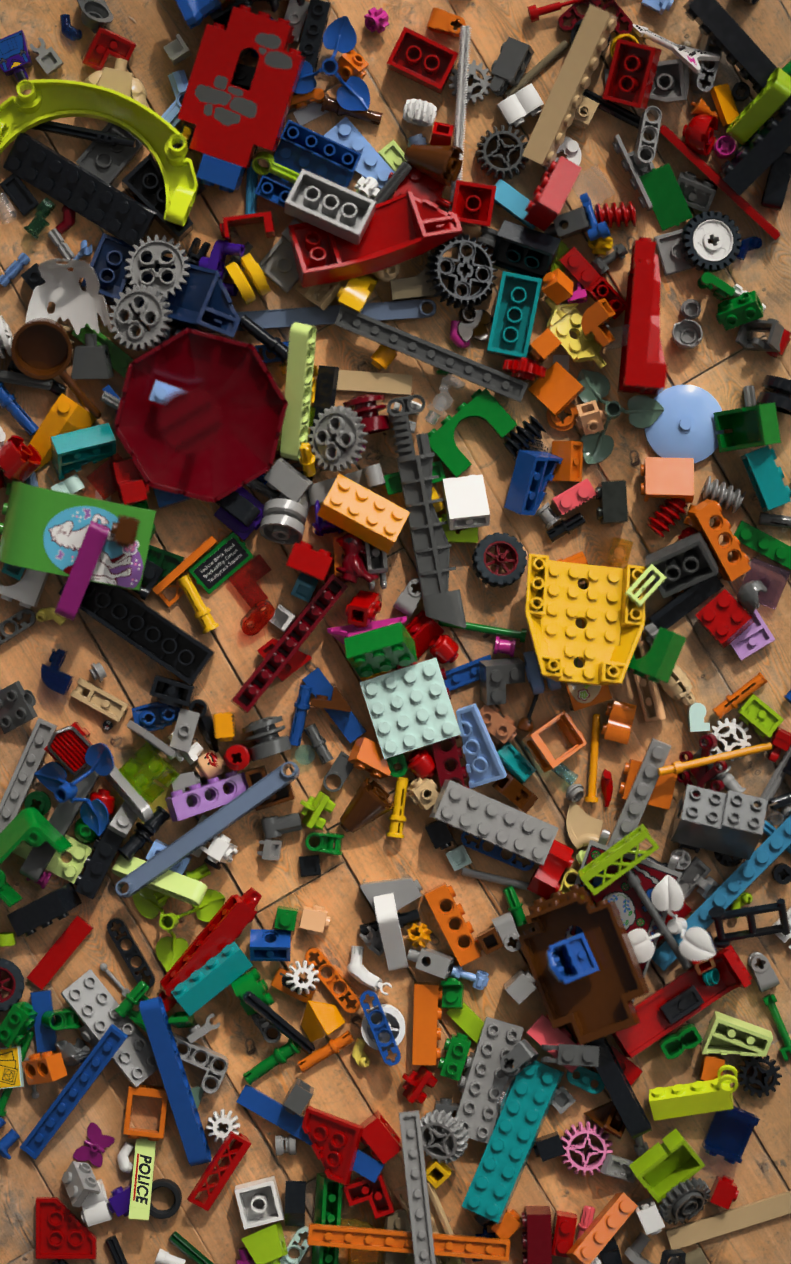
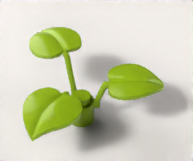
[132,887,225,972]

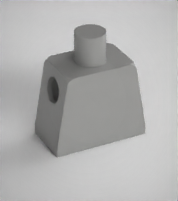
[407,947,456,979]

